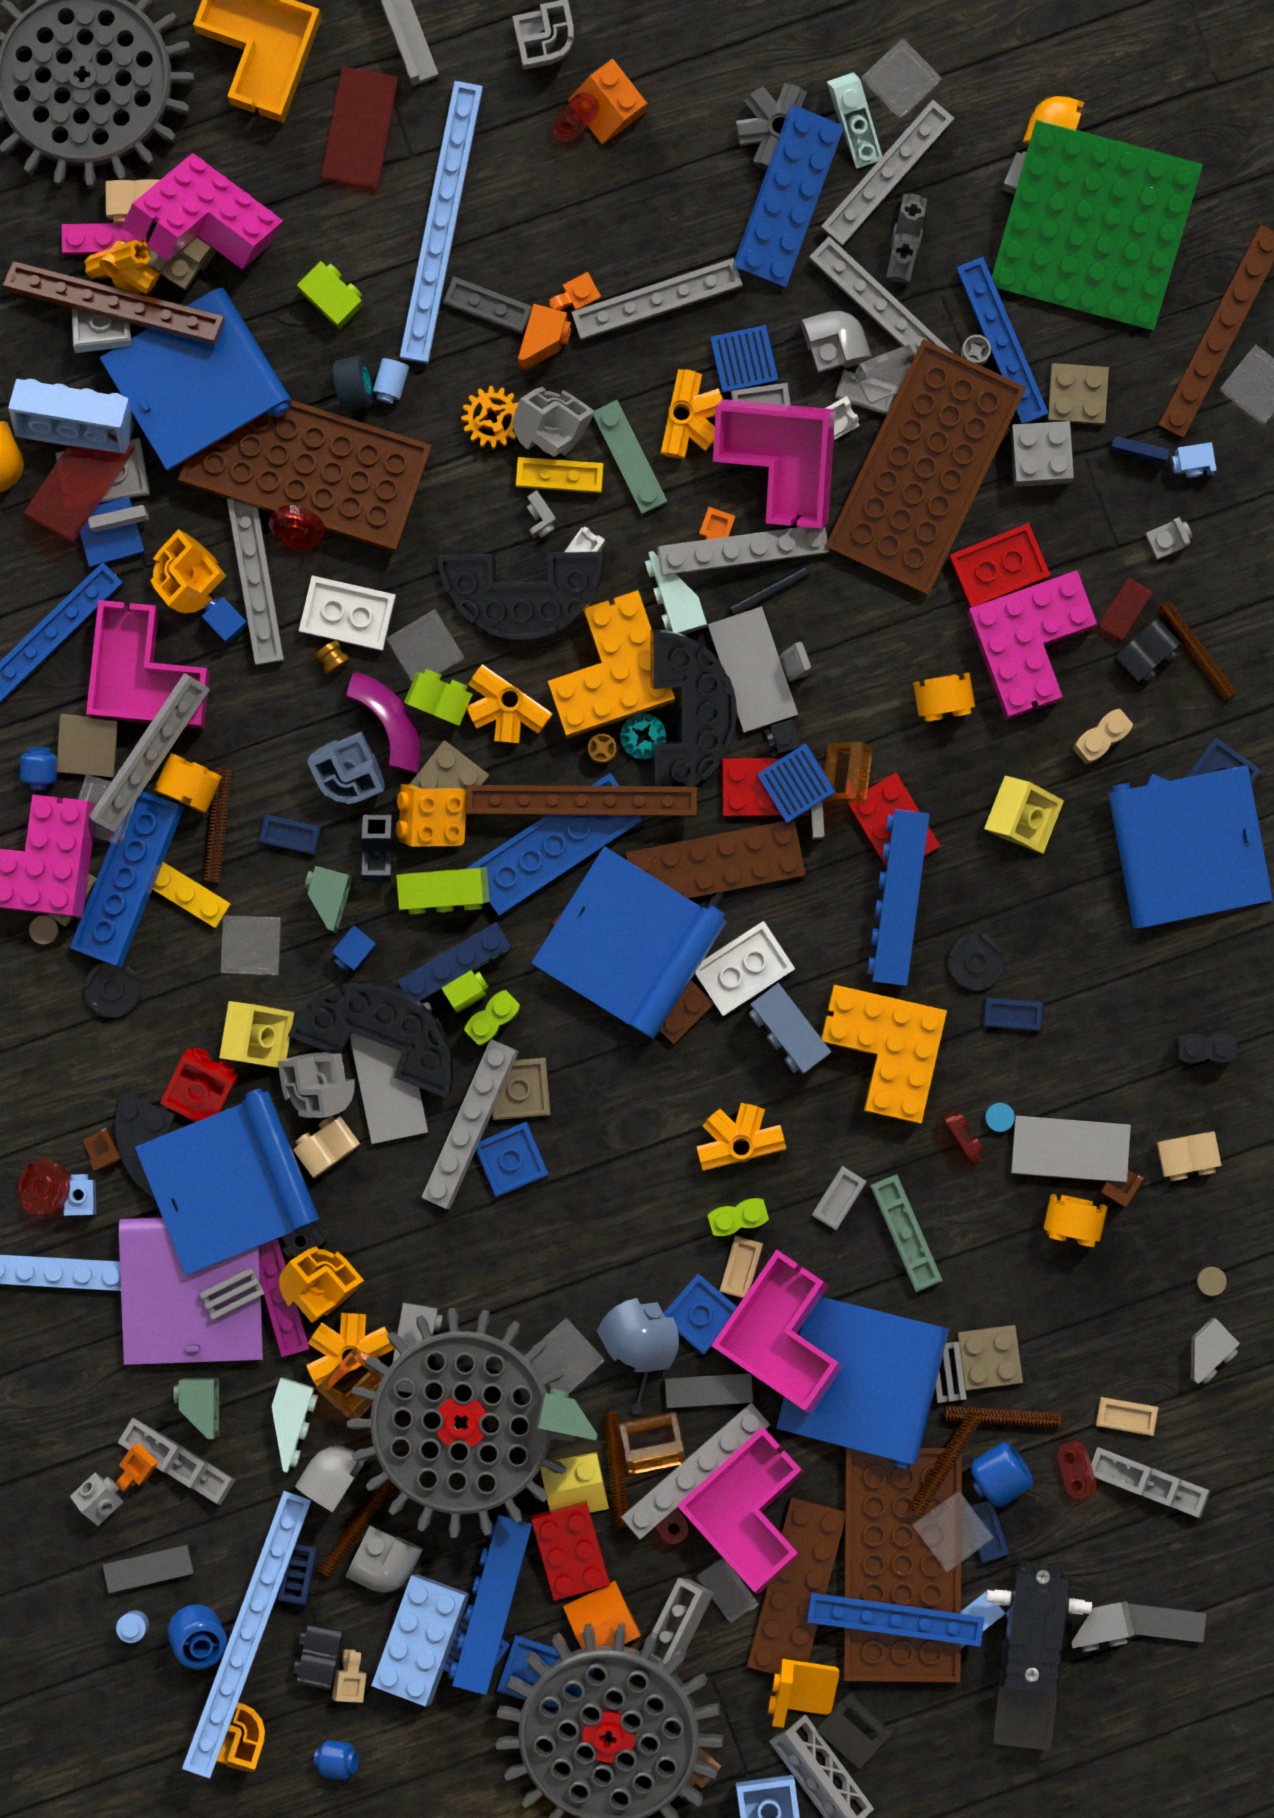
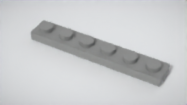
[821,100,954,247]
[809,237,953,357]
[572,258,742,340]
[227,499,284,666]
[657,526,829,576]
[89,673,210,832]
[422,1039,519,1209]
[620,1403,770,1540]

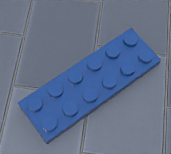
[732,105,844,287]
[467,773,642,916]
[70,791,184,968]

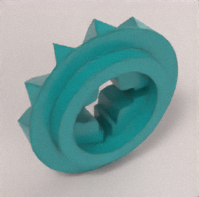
[620,713,666,759]

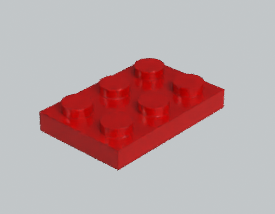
[949,523,1051,608]
[722,758,809,817]
[847,773,940,868]
[531,1501,610,1601]

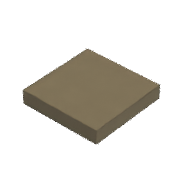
[57,714,119,777]
[492,1058,551,1120]

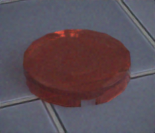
[269,505,326,550]
[18,1158,70,1217]

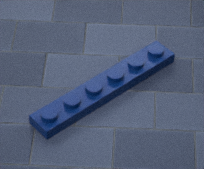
[956,257,1049,424]
[0,562,124,703]
[807,1592,984,1647]

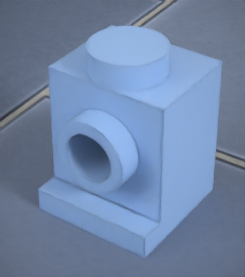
[1171,442,1216,478]
[64,1174,96,1216]

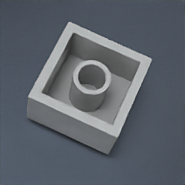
[1010,421,1074,487]

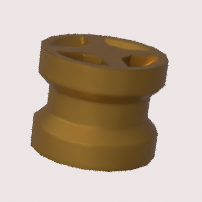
[314,640,350,675]
[588,734,616,764]

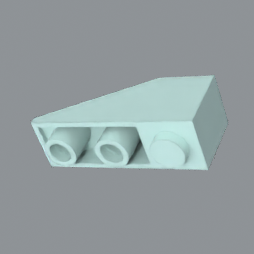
[827,72,882,169]
[645,551,707,635]
[272,1377,318,1472]

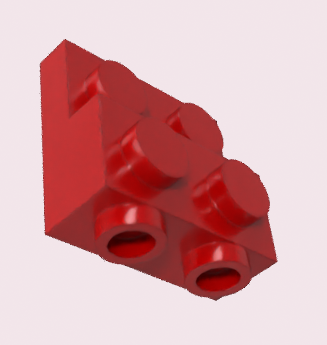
[160,1048,239,1122]

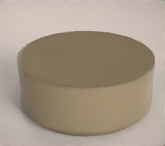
[29,916,59,945]
[1197,1267,1227,1296]

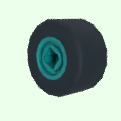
[332,356,374,411]

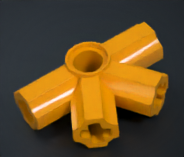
[85,240,160,294]
[661,369,723,459]
[467,664,553,743]
[697,1103,787,1171]
[306,1313,395,1388]

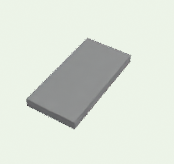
[708,607,798,733]
[350,1032,428,1144]
[1011,1116,1131,1183]

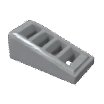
[779,642,811,682]

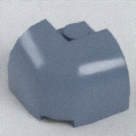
[307,731,385,804]
[597,1298,679,1372]

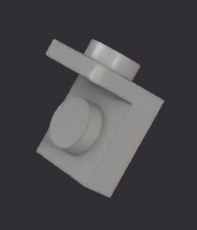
[526,490,557,538]
[1145,517,1192,560]

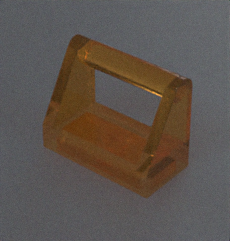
[824,742,873,804]
[316,1348,388,1419]
[619,1412,685,1475]

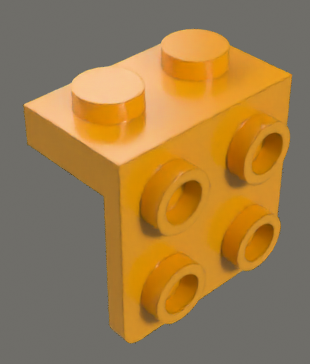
[396,784,467,847]
[768,1659,839,1728]

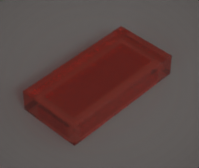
[1098,577,1153,641]

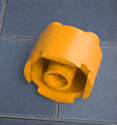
[913,673,975,722]
[154,753,222,813]
[1043,1194,1107,1247]

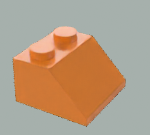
[568,59,647,145]
[518,304,571,370]
[563,1581,641,1648]

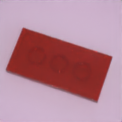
[322,66,398,189]
[24,433,134,542]

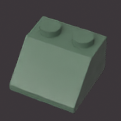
[305,866,352,934]
[174,1378,219,1439]
[536,1388,597,1440]

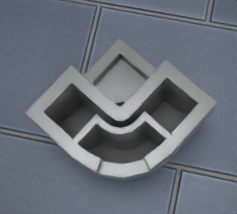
[513,0,574,70]
[800,311,872,373]
[513,387,595,457]
[278,1052,354,1118]
[295,1446,367,1512]
[345,1525,423,1593]

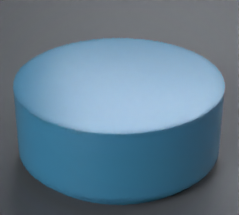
[985,1103,1015,1132]

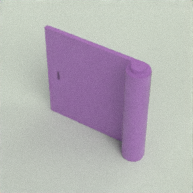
[119,1218,263,1365]

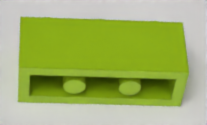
[396,867,490,914]

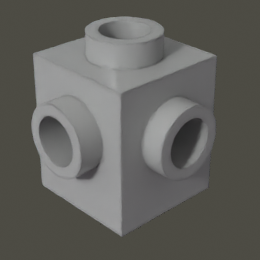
[70,1472,123,1526]

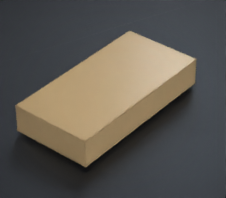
[720,1236,763,1298]
[1096,1397,1158,1436]

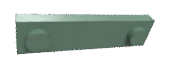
[593,400,667,515]
[870,1174,943,1292]

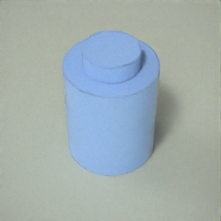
[372,358,409,404]
[116,1610,149,1643]

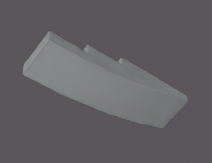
[118,1418,235,1505]
[1088,1447,1210,1518]

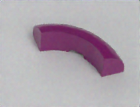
[346,671,421,774]

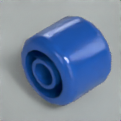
[971,1442,1033,1507]
[167,1604,227,1670]

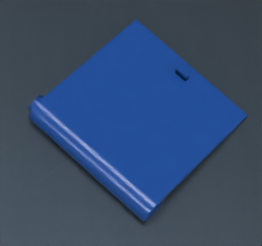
[100,288,292,471]
[1108,765,1273,928]
[531,846,727,1039]
[135,1088,320,1276]
[776,1297,949,1469]

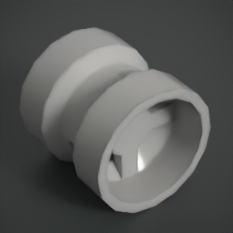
[961,335,991,366]

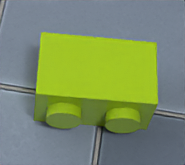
[297,261,363,330]

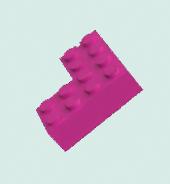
[122,153,283,270]
[713,399,835,529]
[967,570,1097,720]
[86,600,210,729]
[0,795,97,918]
[711,1250,843,1414]
[677,1427,805,1594]

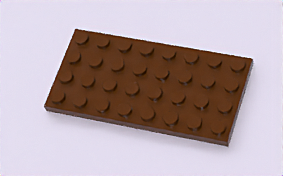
[825,339,1027,595]
[178,400,432,552]
[844,1447,962,1682]

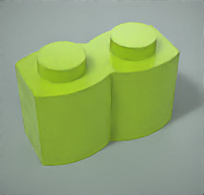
[404,669,472,726]
[442,970,489,1013]
[464,990,521,1046]
[707,1198,769,1236]

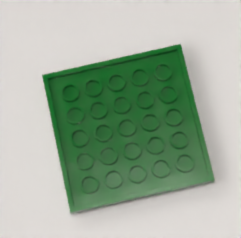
[992,119,1203,330]

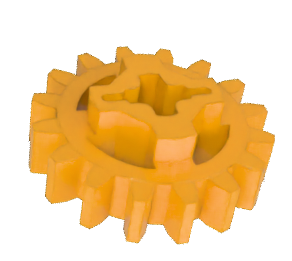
[461,386,519,449]

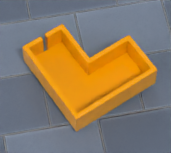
[193,0,322,123]
[548,590,675,738]
[821,985,947,1124]

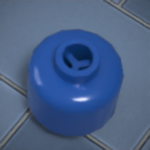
[20,747,57,790]
[314,1740,359,1780]

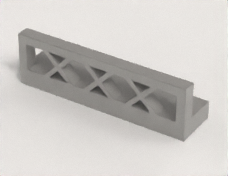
[380,0,439,87]
[769,1714,874,1818]

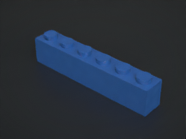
[867,809,929,986]
[449,1515,532,1695]

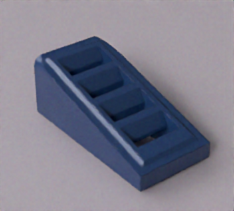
[277,1544,317,1608]

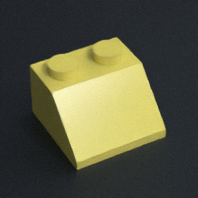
[984,776,1064,853]
[219,1001,294,1068]
[540,1452,609,1513]

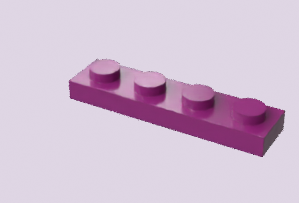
[259,1238,310,1357]

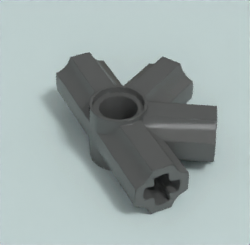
[736,83,807,171]
[886,194,927,283]

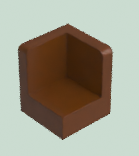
[83,1127,122,1171]
[1099,1170,1144,1207]

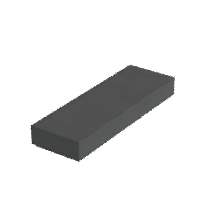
[443,276,533,335]
[665,1373,753,1408]
[102,1544,194,1593]
[1128,1603,1207,1643]

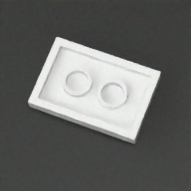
[299,576,396,651]
[695,921,795,1016]

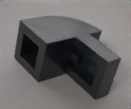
[362,815,393,882]

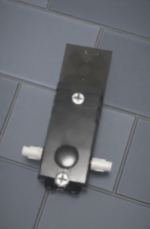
[986,1561,1092,1751]

